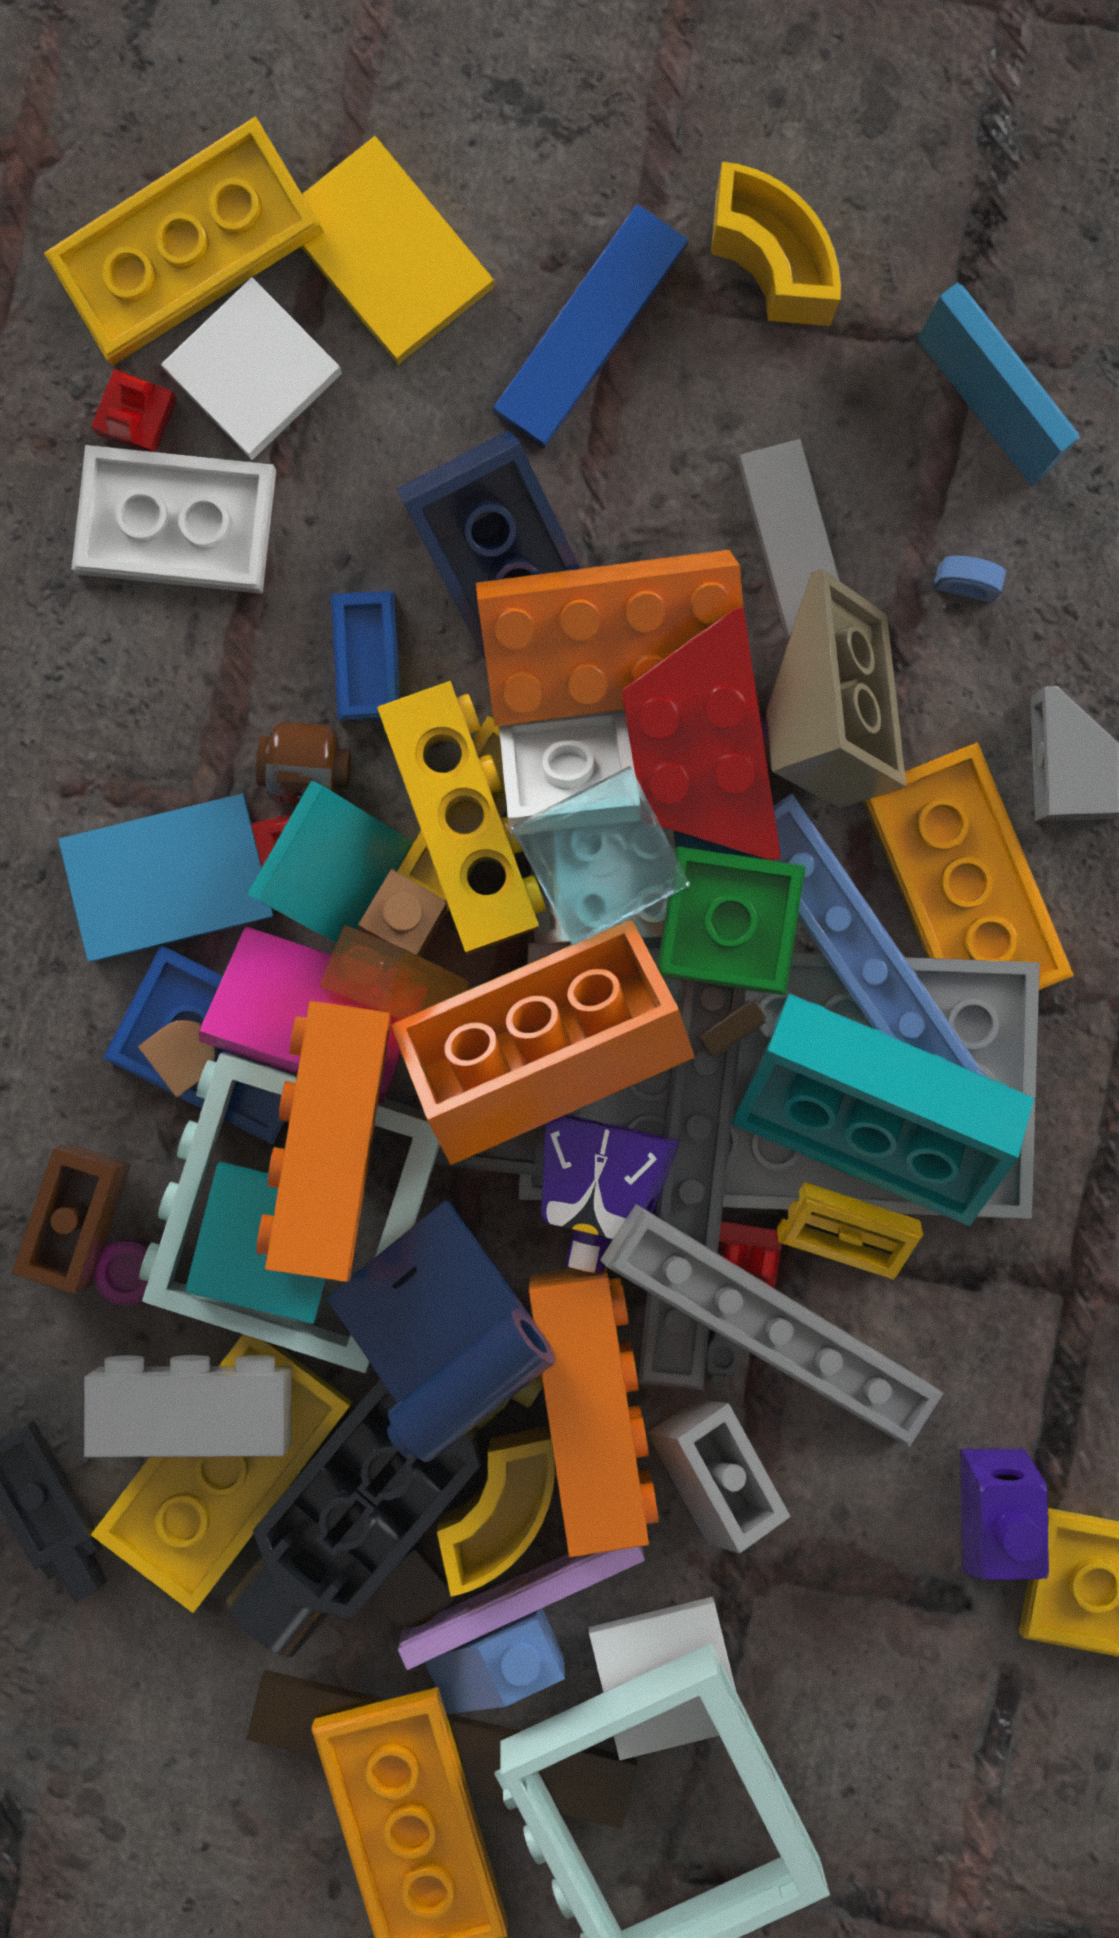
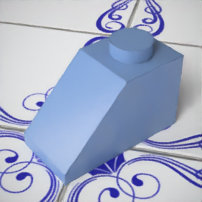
[425,1608,565,1714]

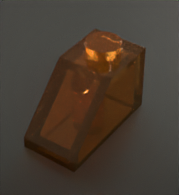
[319,925,470,1022]

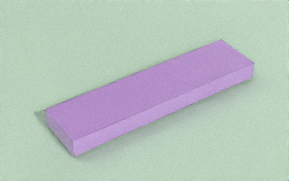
[398,1546,645,1670]

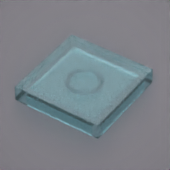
[512,765,691,945]

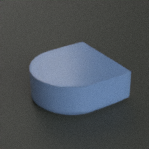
[933,556,1006,603]

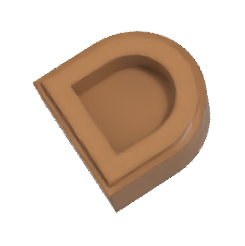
[138,1020,219,1098]

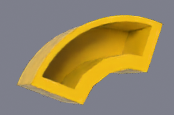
[711,162,841,326]
[437,1425,555,1597]

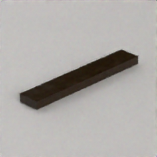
[246,1670,637,1829]

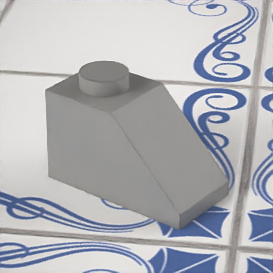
[1030,686,1119,822]

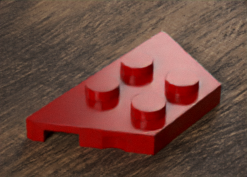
[622,607,781,861]

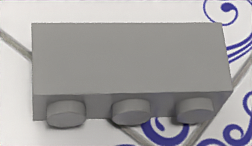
[84,1355,292,1457]

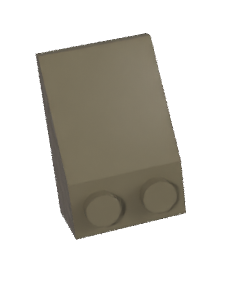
[765,569,907,808]

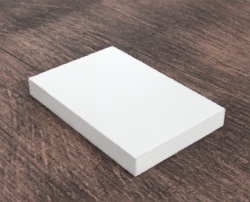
[71,445,276,594]

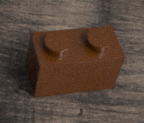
[12,1144,131,1294]

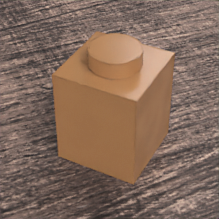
[358,869,447,967]

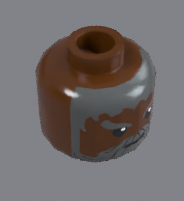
[256,721,351,805]

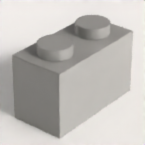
[647,1399,791,1553]

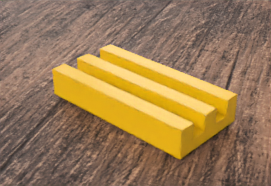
[777,1182,923,1280]

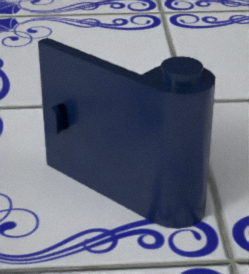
[326,1201,556,1462]

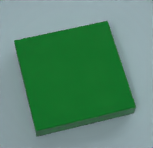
[657,846,806,996]

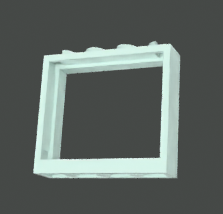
[139,1051,440,1373]
[495,1643,830,1938]

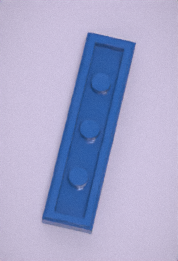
[493,204,688,449]

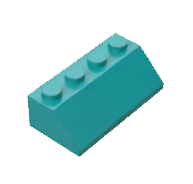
[732,994,1034,1226]

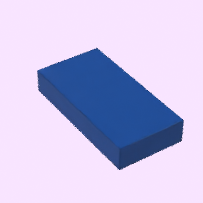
[331,591,401,723]

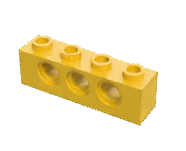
[377,681,547,955]

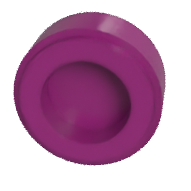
[93,1239,149,1305]

